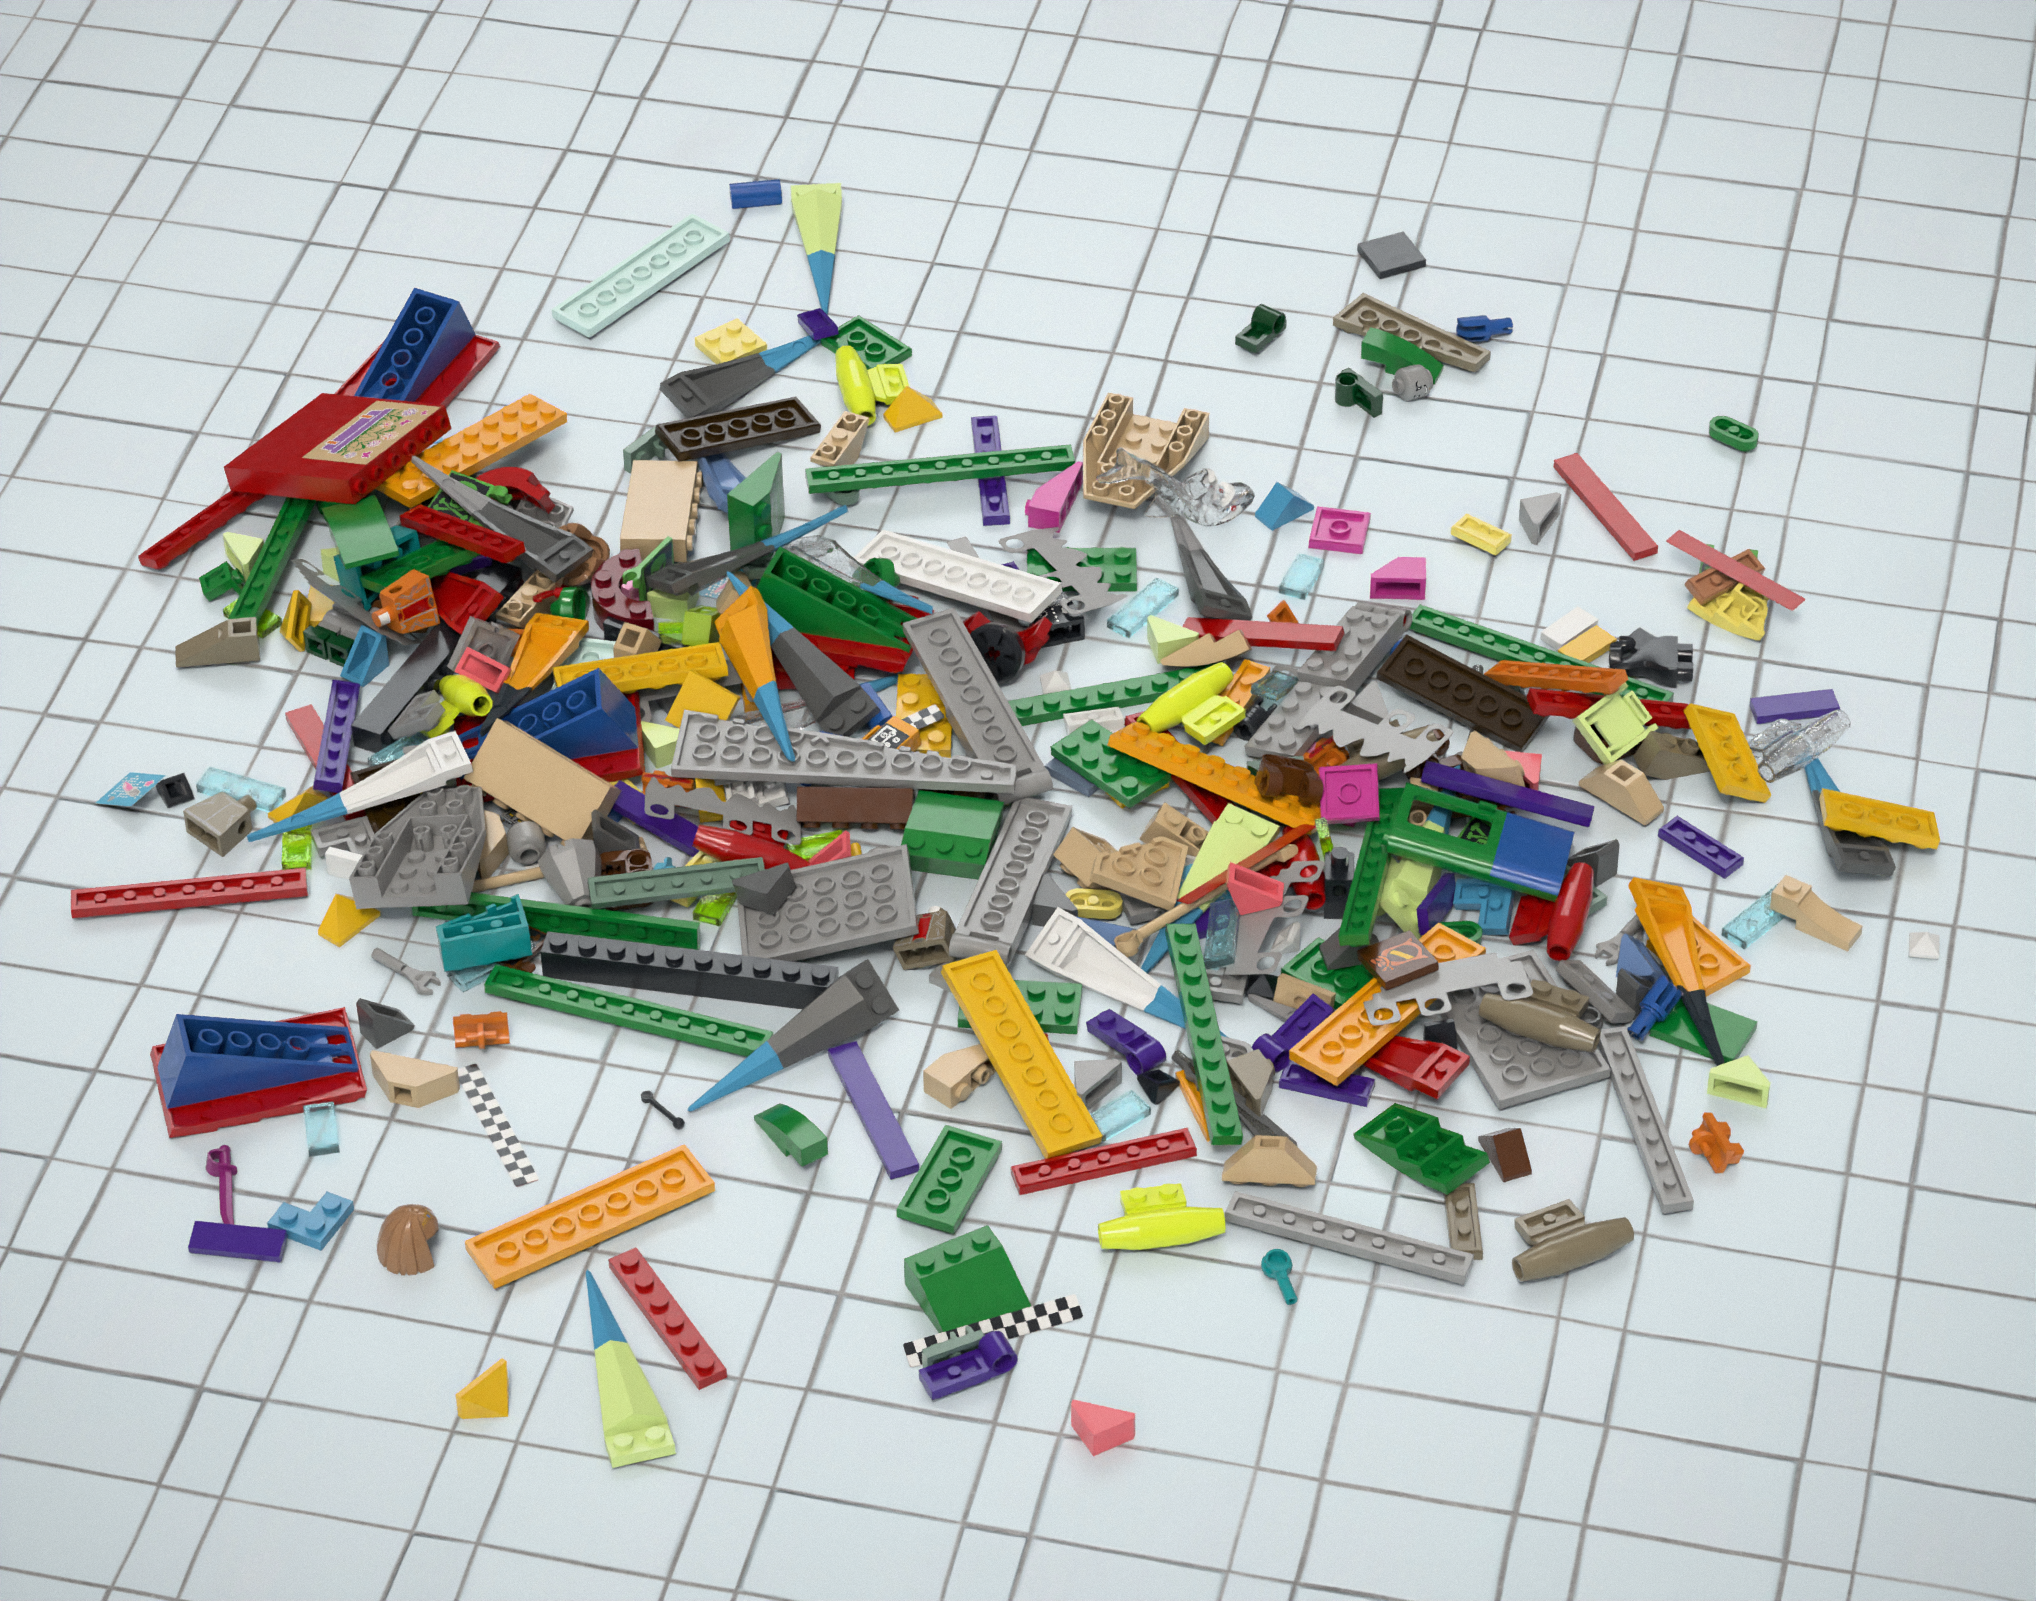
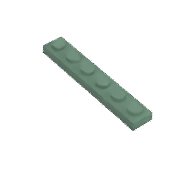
[587,857,765,909]

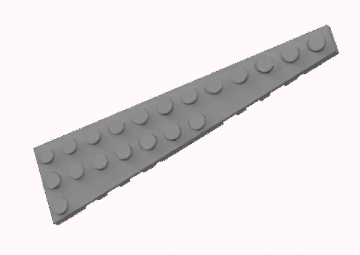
[671,710,1018,793]

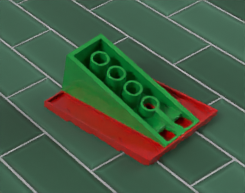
[757,546,935,673]

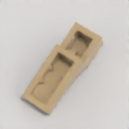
[1770,875,1863,951]

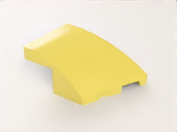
[1687,582,1769,641]

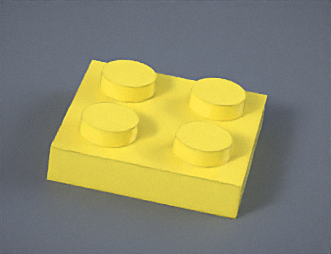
[695,318,767,364]

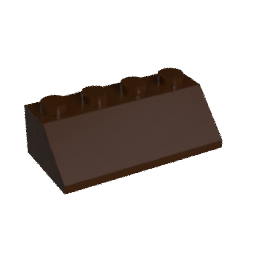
[796,787,916,830]

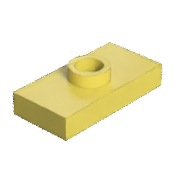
[1451,514,1512,556]

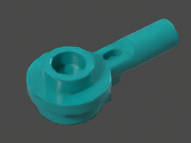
[1261,1249,1298,1305]

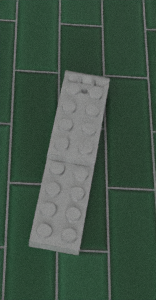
[1244,601,1412,758]
[903,608,1053,805]
[949,798,1072,967]

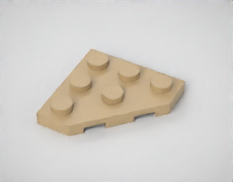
[1089,836,1189,910]

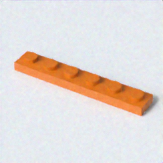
[1484,660,1629,695]

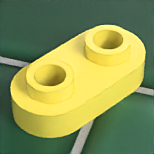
[1066,888,1123,919]

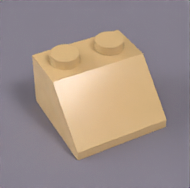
[1053,827,1117,890]

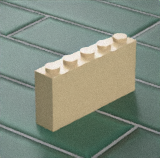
[620,460,703,562]
[464,718,622,846]

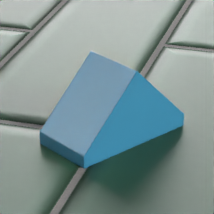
[1255,482,1314,531]
[340,625,389,687]

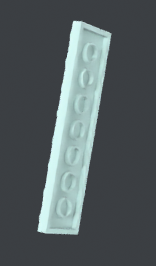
[551,214,730,338]

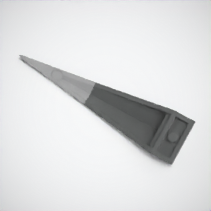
[411,456,593,582]
[1165,490,1253,621]

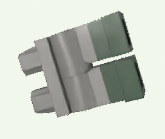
[303,601,379,667]

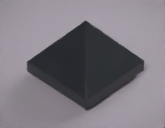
[1245,974,1278,1001]

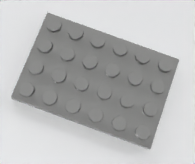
[737,844,919,961]
[1433,949,1611,1109]

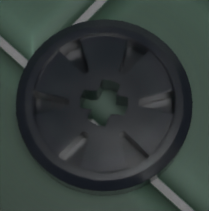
[970,622,1025,685]

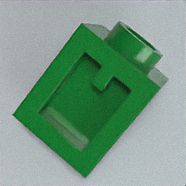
[199,561,245,601]

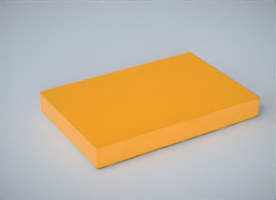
[1646,916,1751,997]

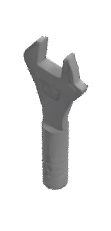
[1595,914,1642,966]
[371,948,441,995]

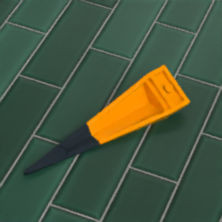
[480,613,589,737]
[1628,877,1725,1066]

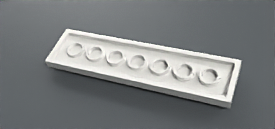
[851,530,1063,623]

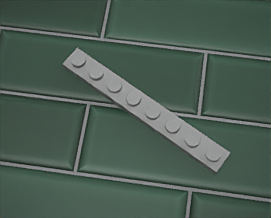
[1598,1026,1694,1214]
[1225,1191,1474,1285]

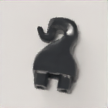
[1609,636,1693,688]

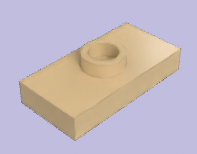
[1273,973,1336,1009]

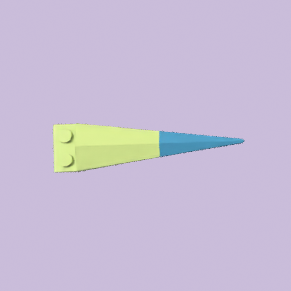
[791,183,842,314]
[1380,765,1460,939]
[1141,803,1280,974]
[586,1269,676,1468]

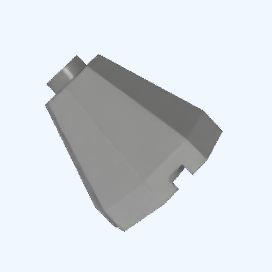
[538,838,602,908]

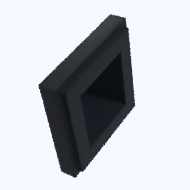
[156,773,195,808]
[1423,1019,1457,1049]
[1137,1069,1180,1105]

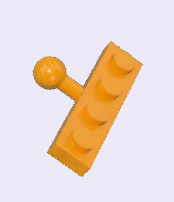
[1211,659,1270,746]

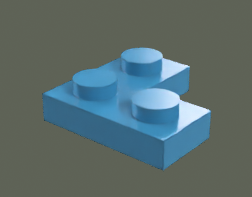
[1453,879,1515,935]
[267,1191,354,1251]

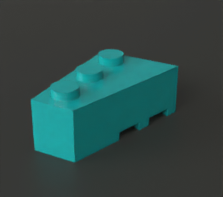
[333,525,420,611]
[436,894,532,972]

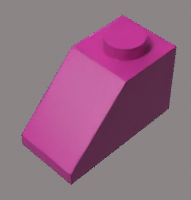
[1370,557,1426,600]

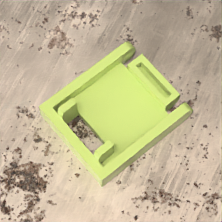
[1572,682,1659,765]

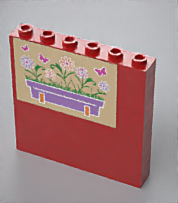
[224,393,452,505]

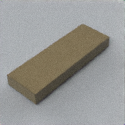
[1443,1183,1483,1260]

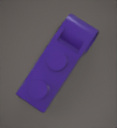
[1252,993,1335,1073]
[1086,1009,1166,1075]
[918,1331,1018,1400]

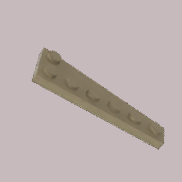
[1333,293,1491,372]

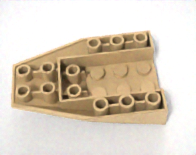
[1083,392,1210,509]

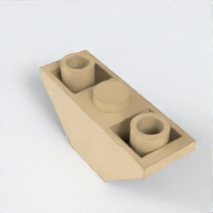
[810,411,869,467]
[496,570,564,628]
[1461,731,1525,787]
[1578,759,1664,826]
[477,810,509,879]
[370,1050,460,1108]
[1222,1135,1317,1187]

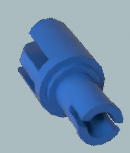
[1456,315,1513,343]
[1627,975,1684,1042]

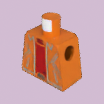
[372,569,440,634]

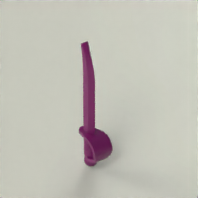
[205,1145,238,1225]

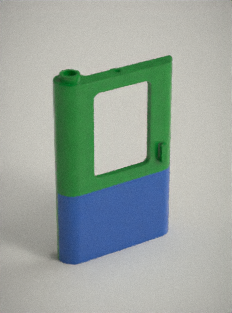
[1381,782,1575,902]

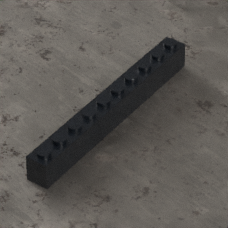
[351,559,525,756]
[540,931,839,1009]

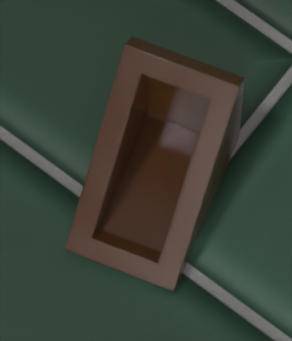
[1478,1128,1532,1182]

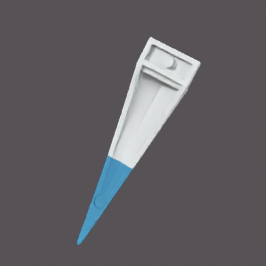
[247,731,473,842]
[1025,907,1229,1038]

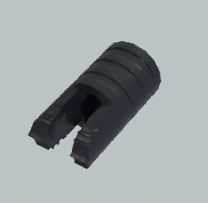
[1233,694,1278,741]

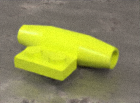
[835,345,910,426]
[1137,662,1246,745]
[419,675,492,739]
[1098,1183,1226,1250]

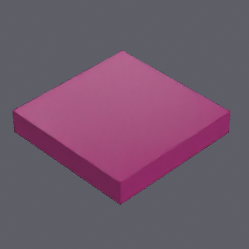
[1308,506,1371,554]
[1319,763,1380,825]

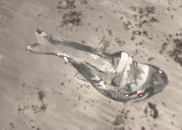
[1096,447,1255,526]

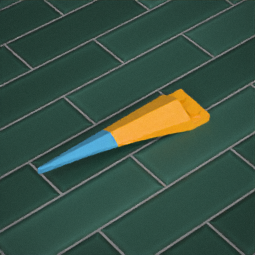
[714,586,795,762]

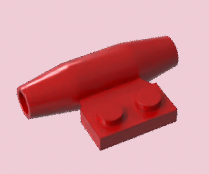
[692,820,810,870]
[1257,825,1325,910]
[1509,862,1594,961]

